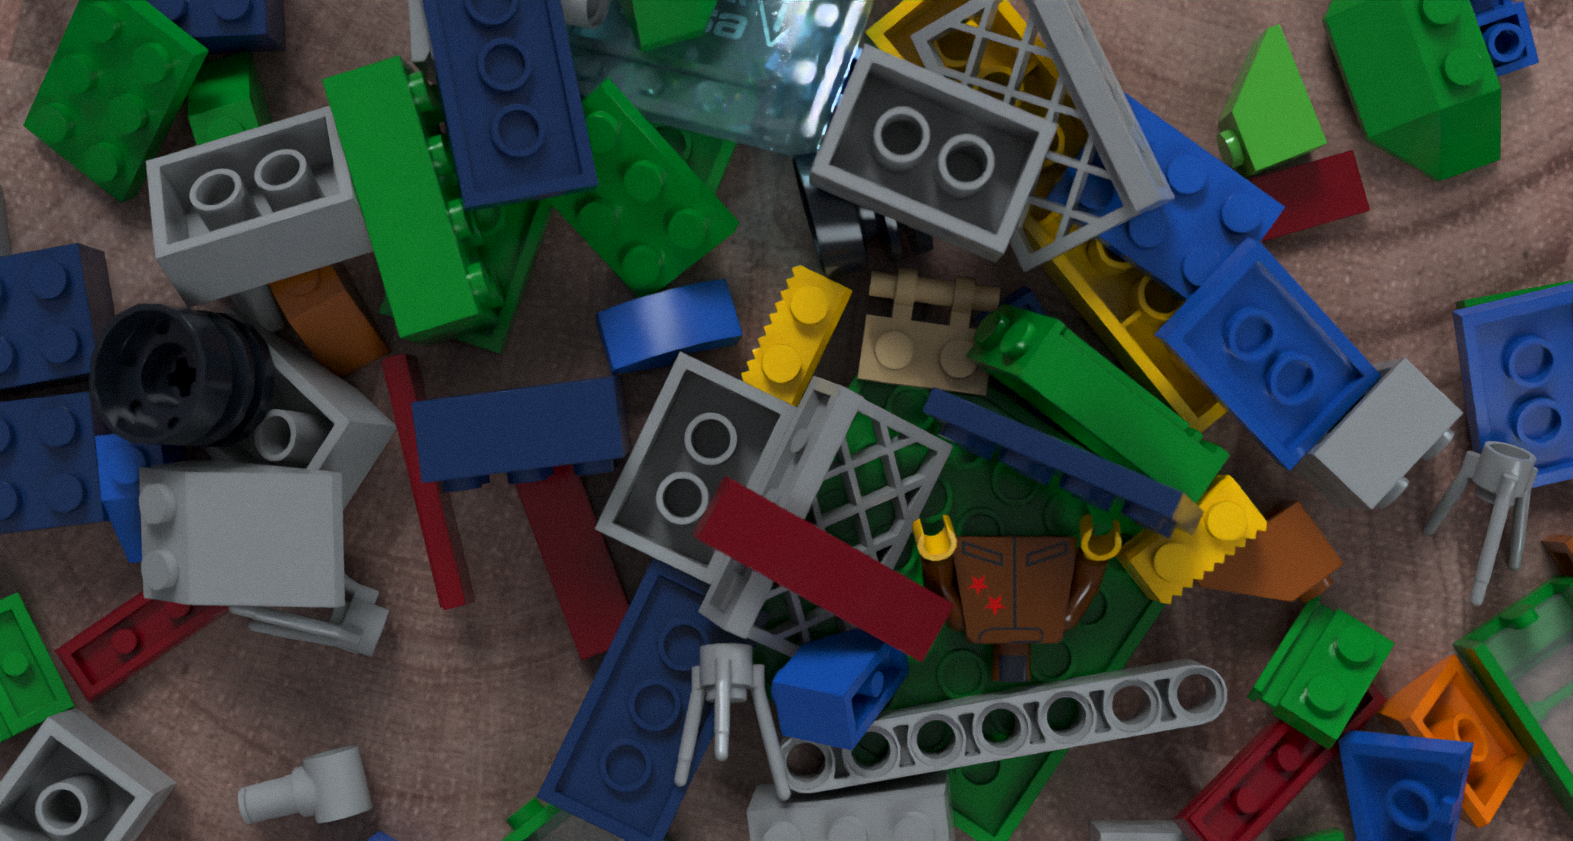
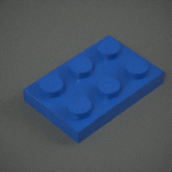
[1045,91,1285,303]
[1154,237,1382,471]
[1452,283,1573,488]

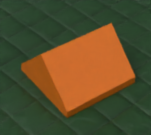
[1375,654,1529,828]

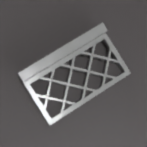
[910,0,1175,272]
[698,375,953,657]

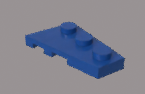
[1338,730,1474,841]

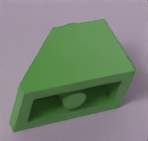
[1217,24,1327,179]

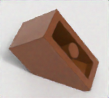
[268,261,392,379]
[1193,500,1344,603]

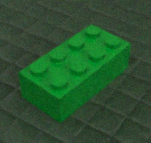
[322,55,504,347]

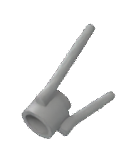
[1422,441,1538,606]
[228,574,390,658]
[674,643,791,801]

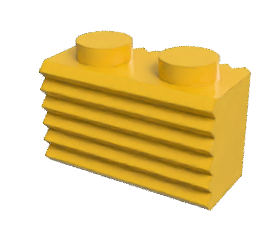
[741,265,852,407]
[1115,474,1267,604]

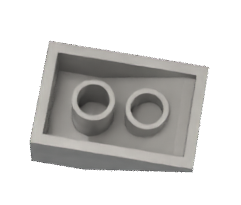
[202,307,397,510]
[139,459,345,608]

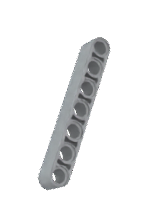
[779,659,1227,793]

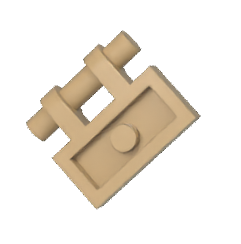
[857,267,1000,397]

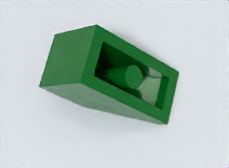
[188,50,273,146]

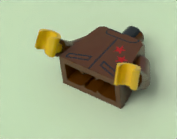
[912,515,1122,682]

